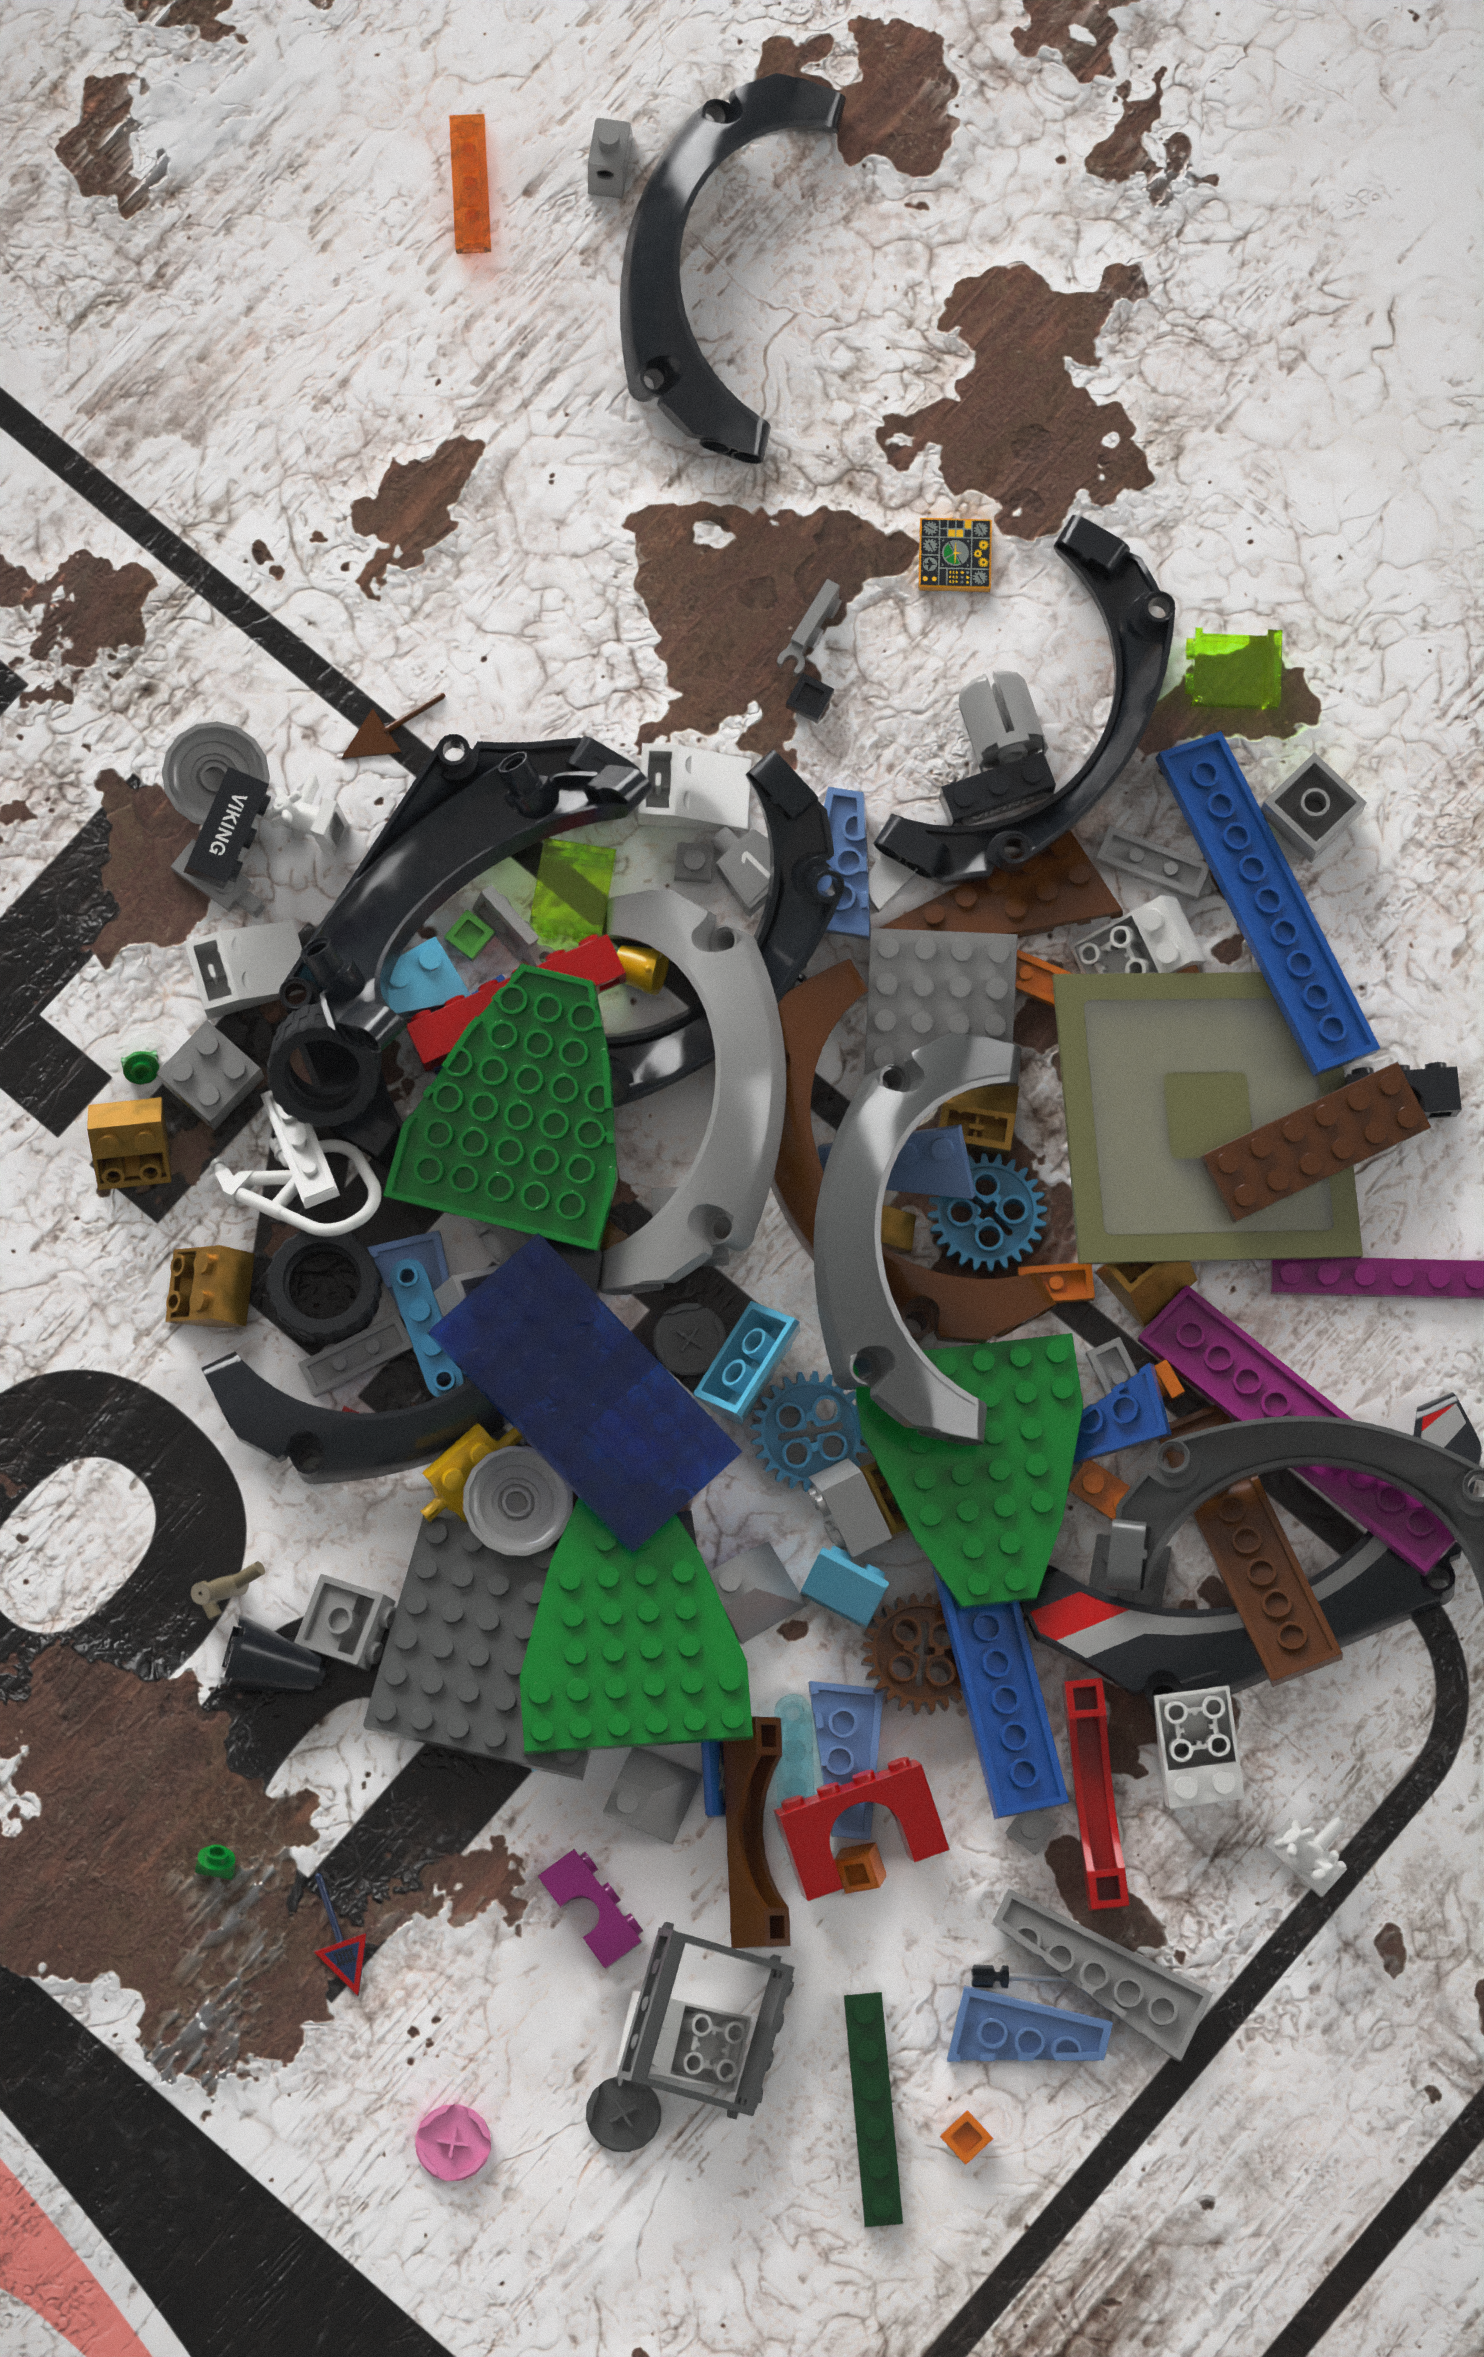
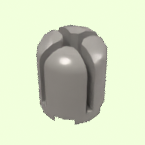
[959,670,1049,772]

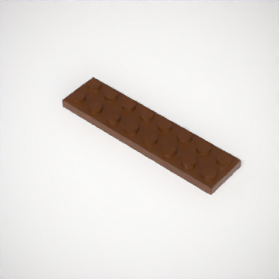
[1156,1404,1343,1687]

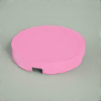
[415,2104,491,2181]

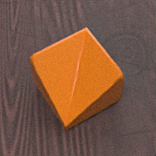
[834,1842,886,1894]

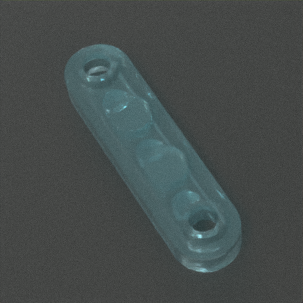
[774,1694,815,1840]

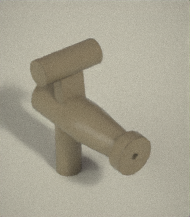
[191,1561,265,1620]

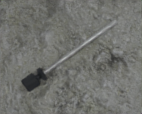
[971,1965,1069,1988]

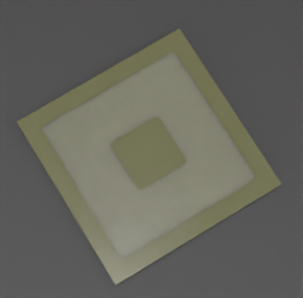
[1052,972,1363,1265]

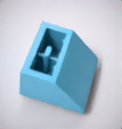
[800,1546,889,1629]

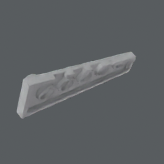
[991,1889,1213,2062]

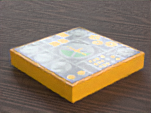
[918,518,992,592]

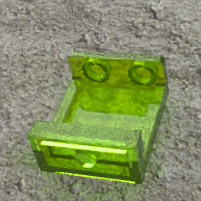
[1184,627,1282,710]
[529,838,617,943]

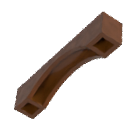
[722,1716,791,1949]

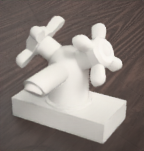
[265,773,349,856]
[1265,1817,1347,1897]

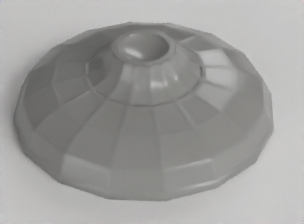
[161,721,270,825]
[463,1446,573,1556]

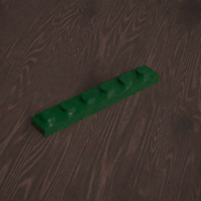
[844,1992,903,2227]

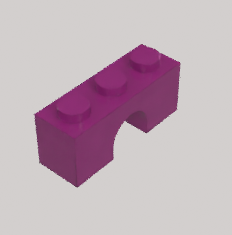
[538,1849,643,1970]

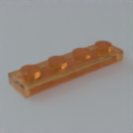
[449,114,492,254]

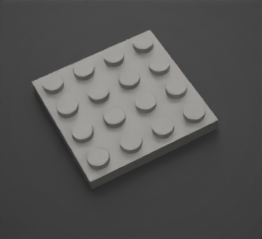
[864,928,1018,1075]

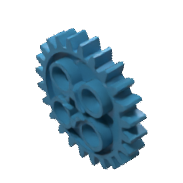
[927,1153,1047,1274]
[750,1371,868,1492]

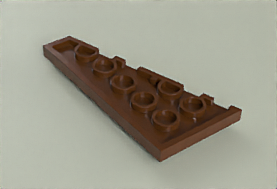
[879,831,1123,938]

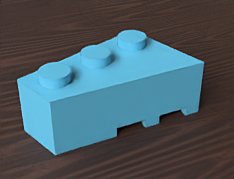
[388,936,471,1019]

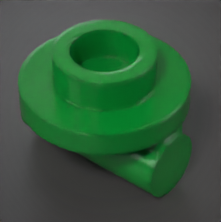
[121,1050,160,1085]
[195,1844,236,1880]

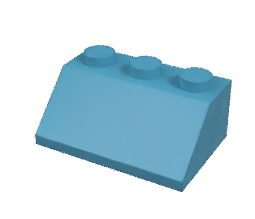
[692,1301,800,1425]

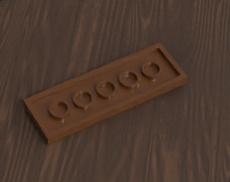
[1200,1061,1431,1223]

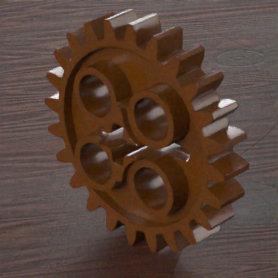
[860,1593,963,1715]

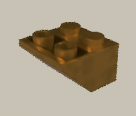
[939,1086,1020,1159]
[87,1097,172,1190]
[165,1245,255,1328]
[1095,1262,1198,1328]

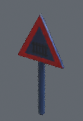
[314,1873,367,1996]

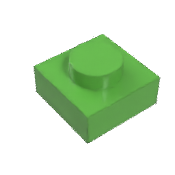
[444,909,496,962]

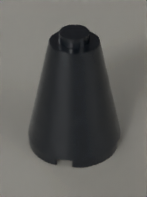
[218,1615,326,1693]

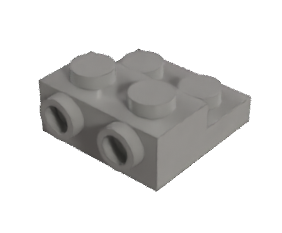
[294,1574,396,1671]

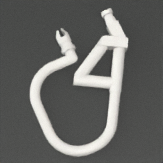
[210,1133,381,1237]

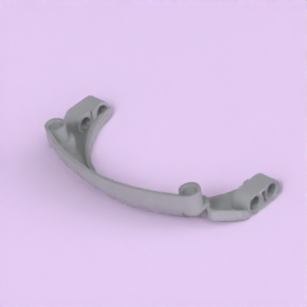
[600,890,786,1295]

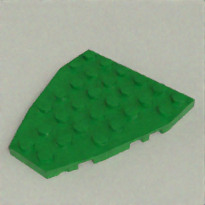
[383,963,618,1252]
[853,1333,1083,1609]
[519,1483,753,1755]

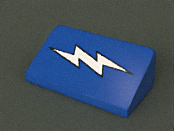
[701,1741,726,1818]

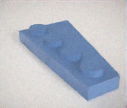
[817,787,871,940]
[817,1124,976,1199]
[367,1230,472,1383]
[808,1681,884,1840]
[947,1985,1113,2062]

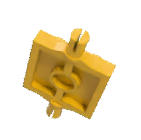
[420,1423,525,1523]

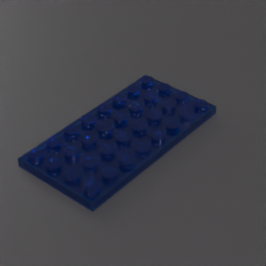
[427,1233,743,1554]

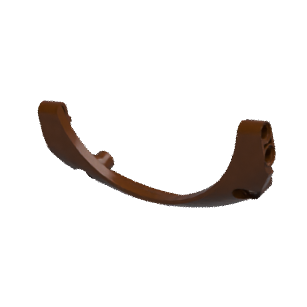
[771,959,1056,1344]

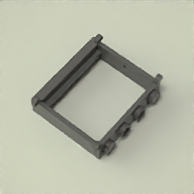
[617,1922,795,2120]

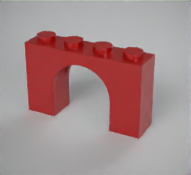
[773,1757,950,1901]

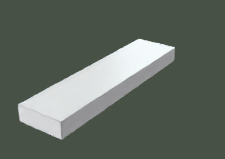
[260,1090,340,1209]

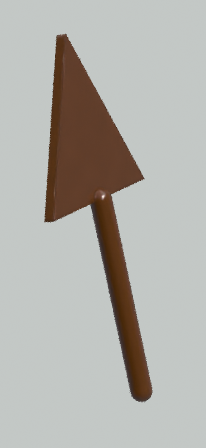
[341,692,446,759]

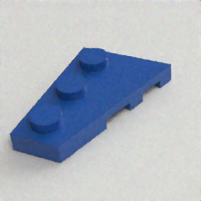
[1072,1362,1172,1466]

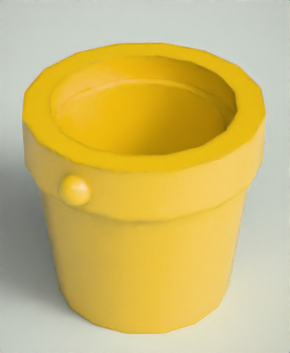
[617,945,669,996]

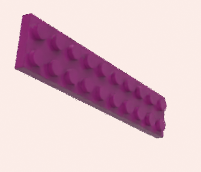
[1138,1285,1456,1577]

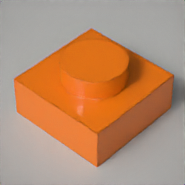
[1154,1359,1185,1403]
[939,2110,994,2165]

